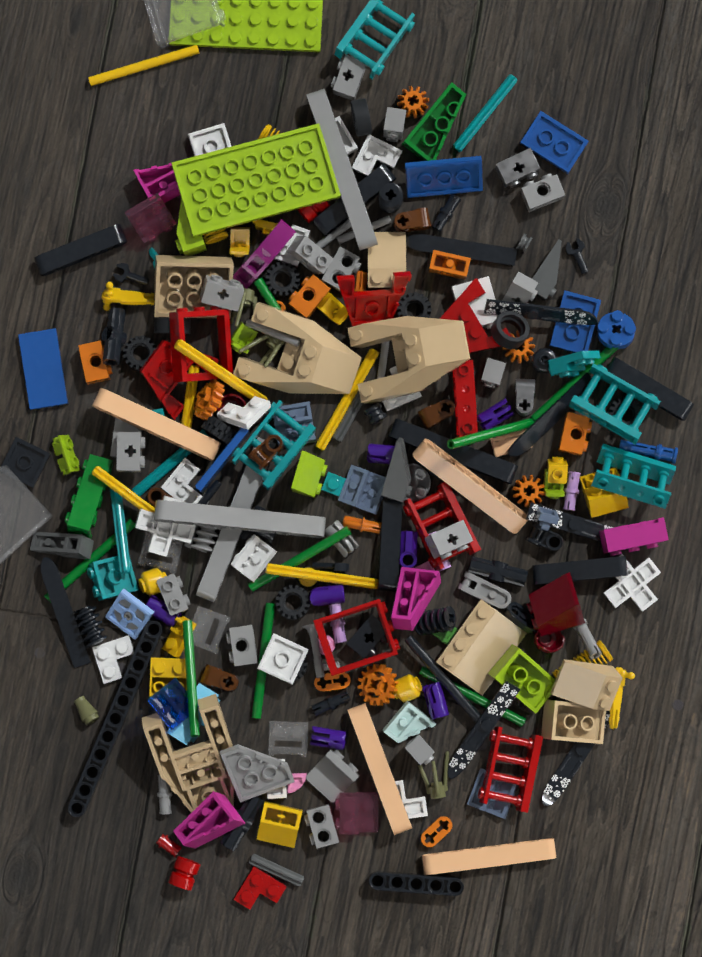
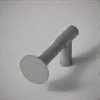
[302,624,340,678]

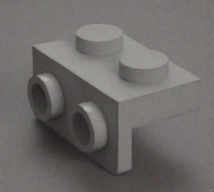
[157,573,191,616]

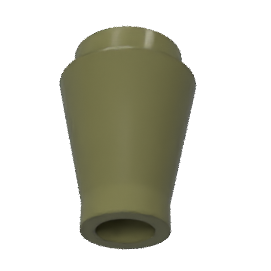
[74,696,100,726]

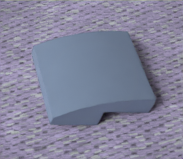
[273,401,316,447]
[338,465,386,515]
[467,768,518,819]

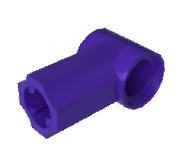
[399,531,418,568]

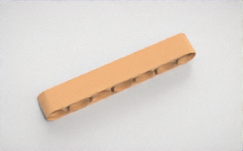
[92,388,221,461]
[412,439,528,534]
[347,703,412,835]
[421,838,557,875]

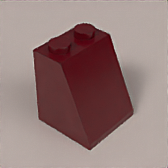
[527,572,585,636]

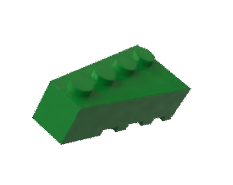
[402,82,466,161]
[65,454,113,539]

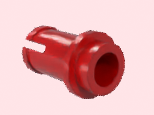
[156,834,182,857]

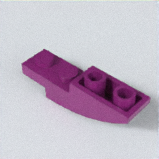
[233,219,296,289]

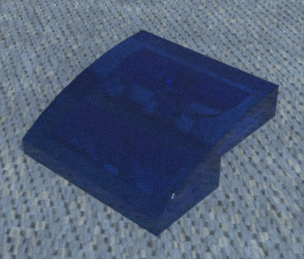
[147,677,199,731]

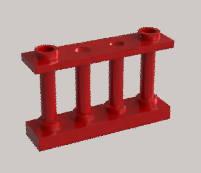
[452,360,478,438]
[403,482,481,571]
[478,726,543,813]

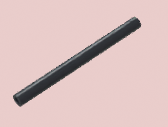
[404,635,481,723]

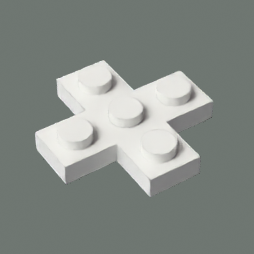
[135,495,196,557]
[603,554,661,612]

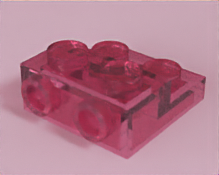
[125,193,177,243]
[336,793,378,834]

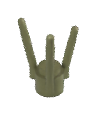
[230,288,258,331]
[239,334,285,368]
[418,751,449,799]

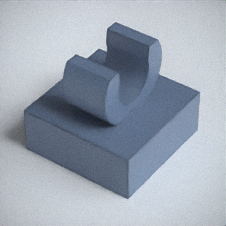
[536,506,559,531]

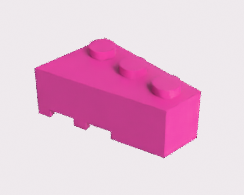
[133,163,180,209]
[599,517,669,556]
[391,567,441,631]
[173,791,245,849]

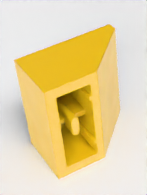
[580,468,629,518]
[149,658,187,698]
[257,801,303,848]

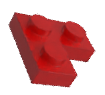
[234,866,287,910]

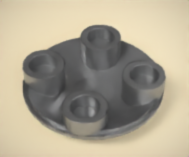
[405,464,431,501]

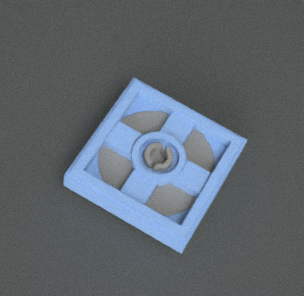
[105,589,154,640]

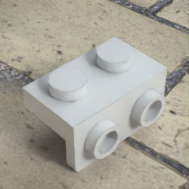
[231,534,277,582]

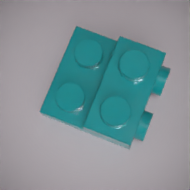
[548,351,601,378]
[87,556,139,601]

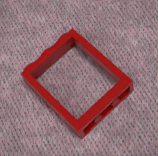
[169,306,233,382]
[313,599,400,676]

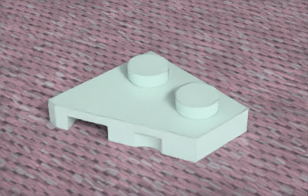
[383,701,436,743]

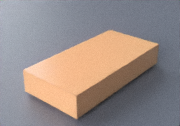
[490,429,532,457]

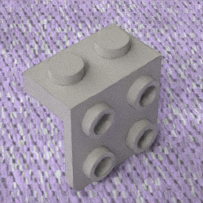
[306,749,359,802]

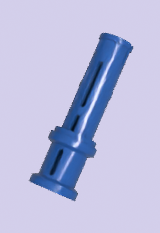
[619,439,678,464]

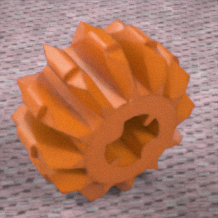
[397,86,429,119]
[502,331,535,364]
[512,475,545,508]

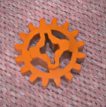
[193,380,225,420]
[357,664,399,706]

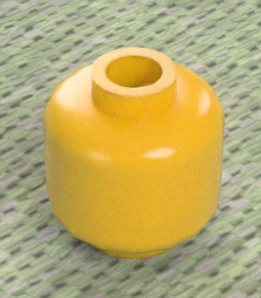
[138,568,167,596]
[393,674,422,702]

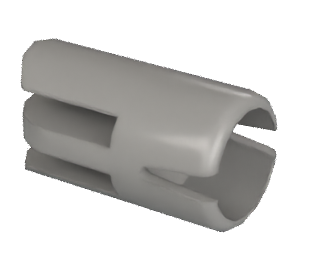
[325,520,359,558]

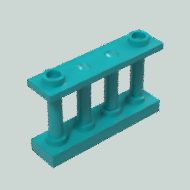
[334,0,415,80]
[569,363,661,445]
[232,400,316,490]
[591,444,676,509]

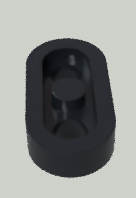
[505,602,537,634]

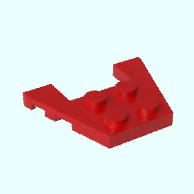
[336,271,412,326]
[440,278,511,353]
[140,340,219,420]

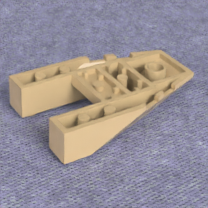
[233,302,362,394]
[348,316,470,404]
[142,694,234,813]

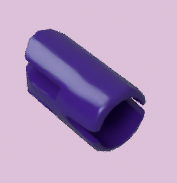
[477,398,515,430]
[367,444,395,464]
[310,584,345,606]
[146,595,182,627]
[422,682,449,720]
[310,726,346,750]

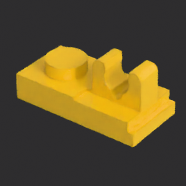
[162,616,197,658]

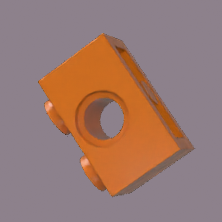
[429,250,471,280]
[289,274,331,319]
[78,340,113,385]
[558,412,592,456]

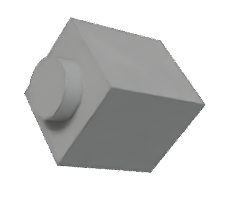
[480,358,506,389]

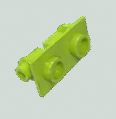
[52,435,80,475]

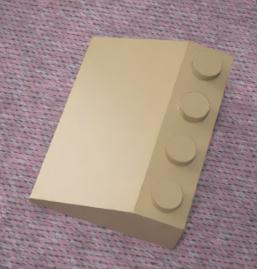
[154,255,234,319]
[436,599,527,696]

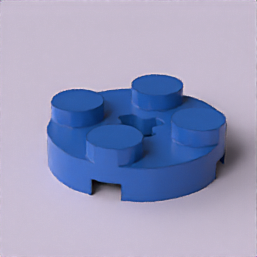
[597,310,636,349]

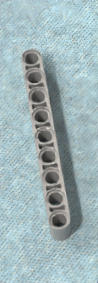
[306,89,378,251]
[196,437,276,602]
[154,500,326,538]

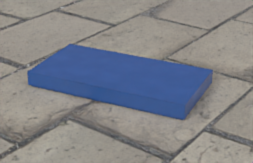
[405,156,483,198]
[18,328,68,410]
[195,428,250,494]

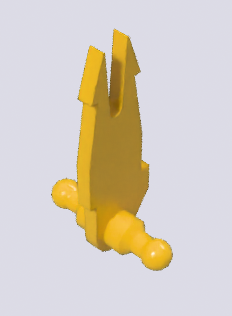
[101,282,154,311]
[609,667,635,729]

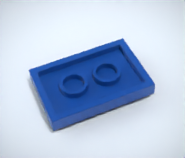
[520,111,589,174]
[550,290,601,353]

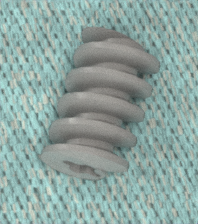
[189,526,221,553]

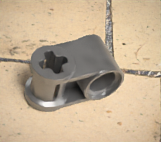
[515,379,535,416]

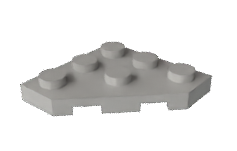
[220,744,295,802]

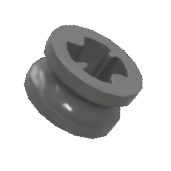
[517,233,533,253]

